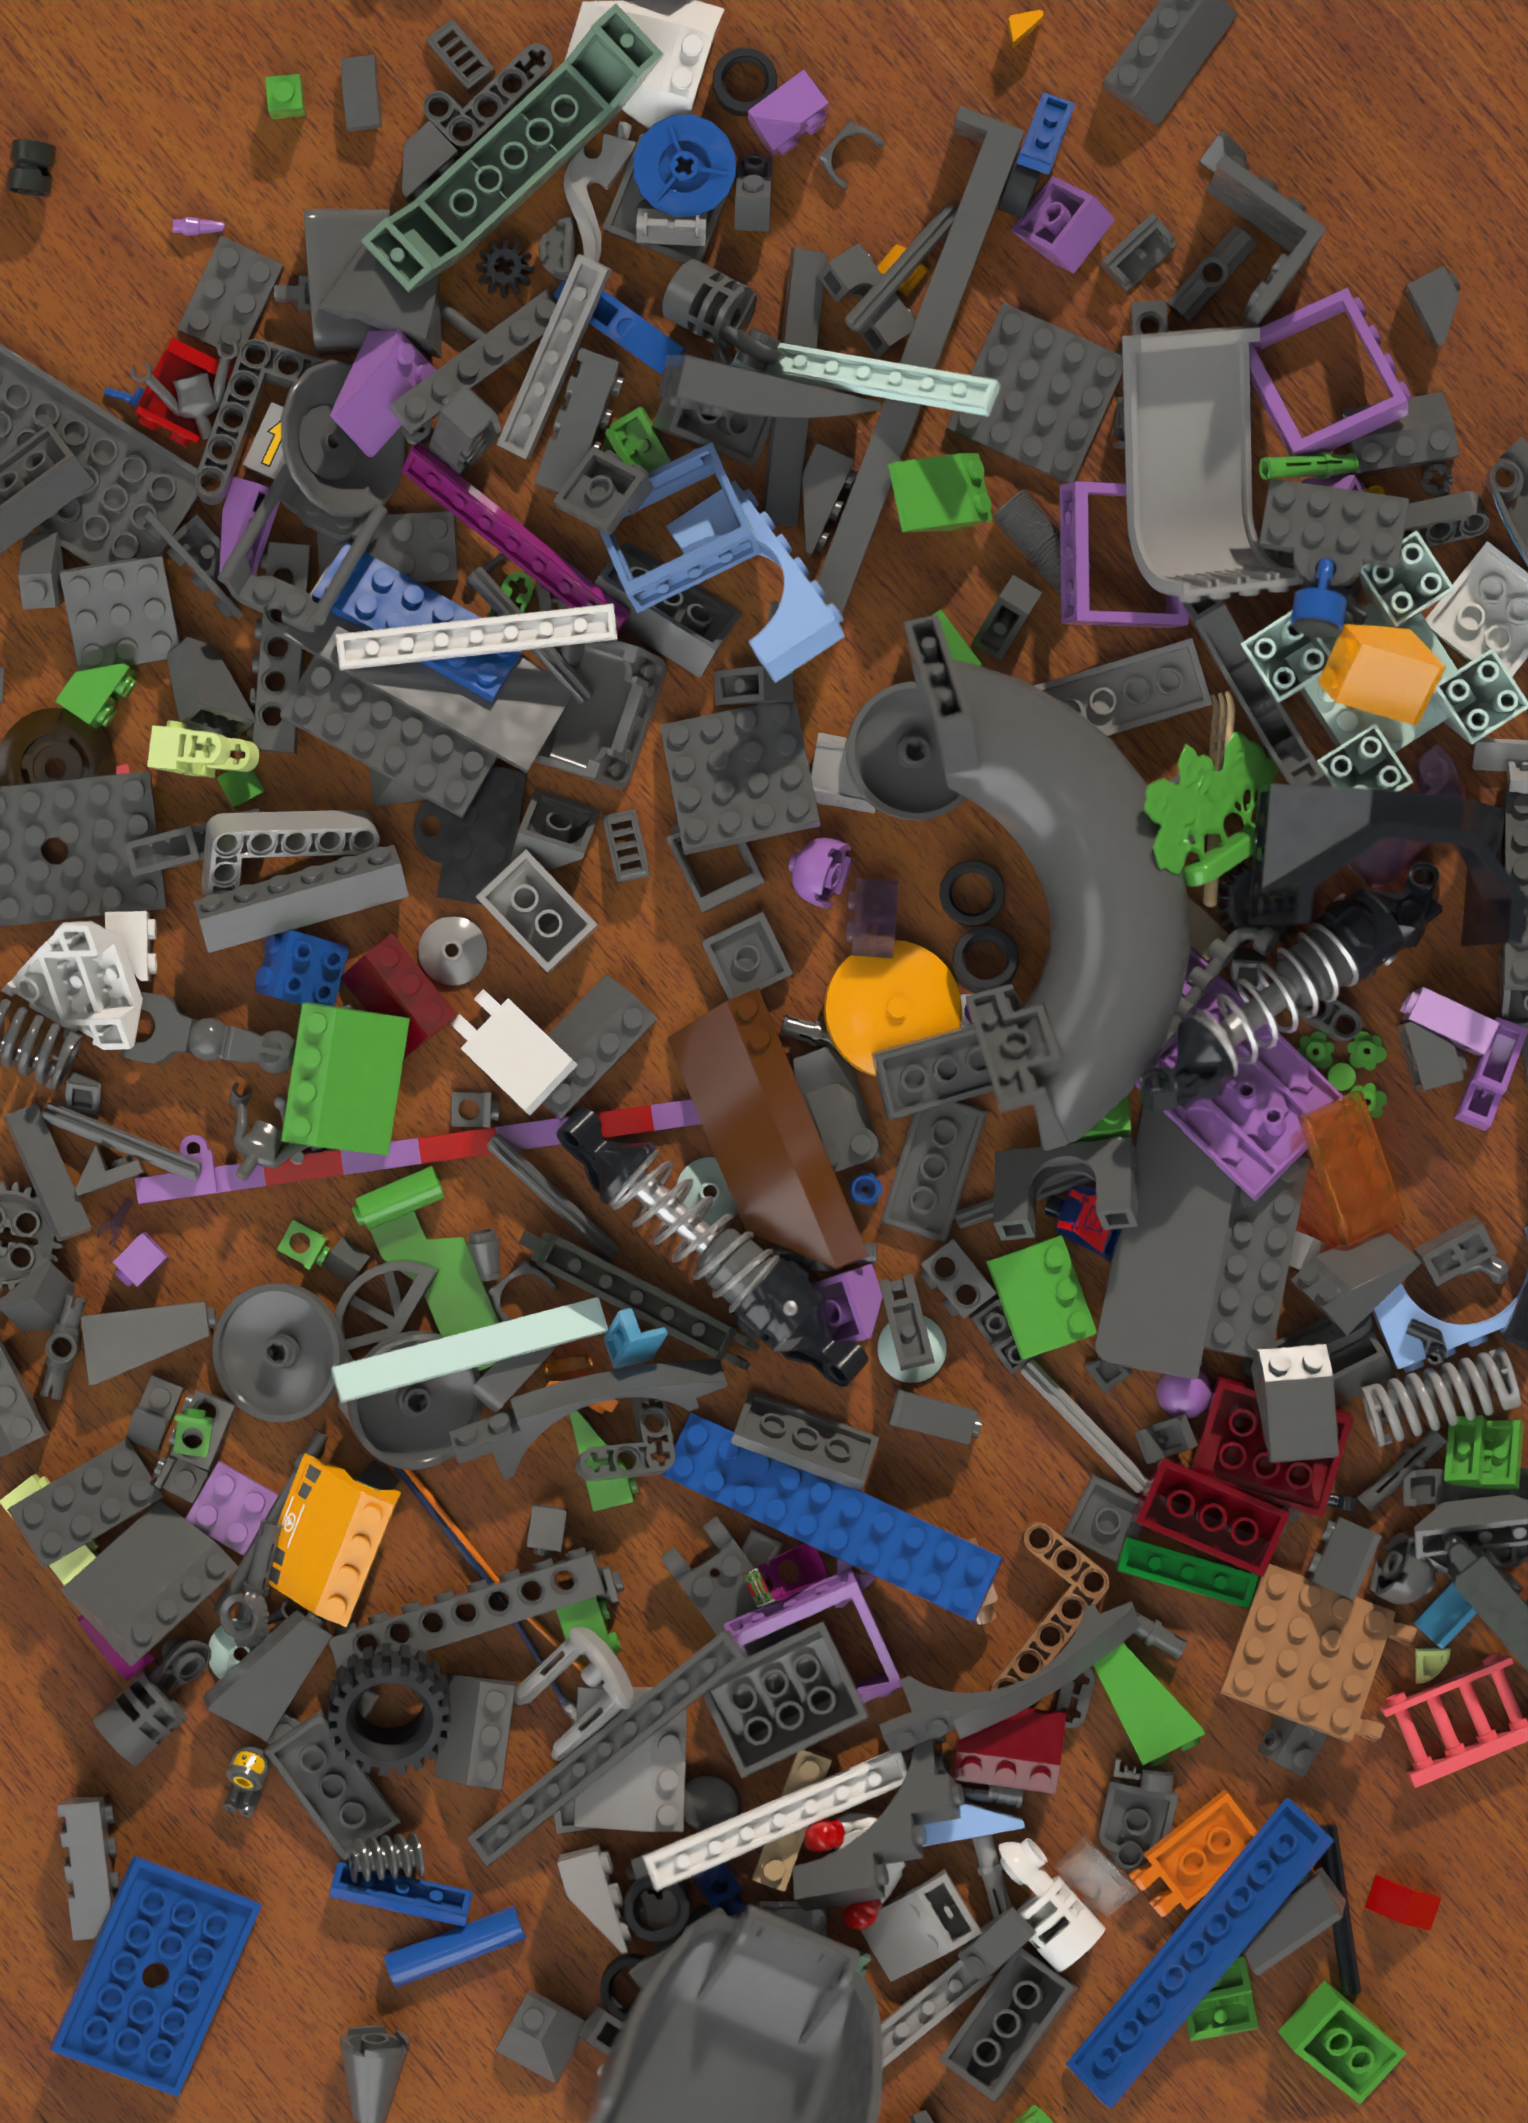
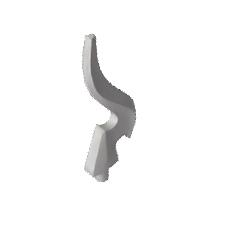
[564,122,636,263]

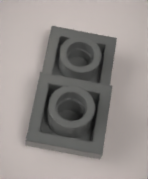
[341,54,382,132]
[969,1295,1039,1375]

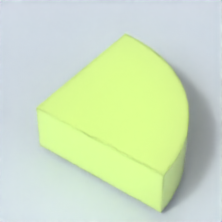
[1415,1647,1451,1684]

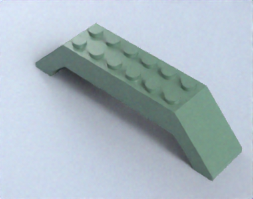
[361,3,664,293]

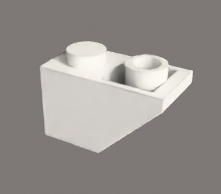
[105,911,157,982]

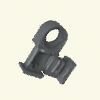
[1114,1757,1174,1794]

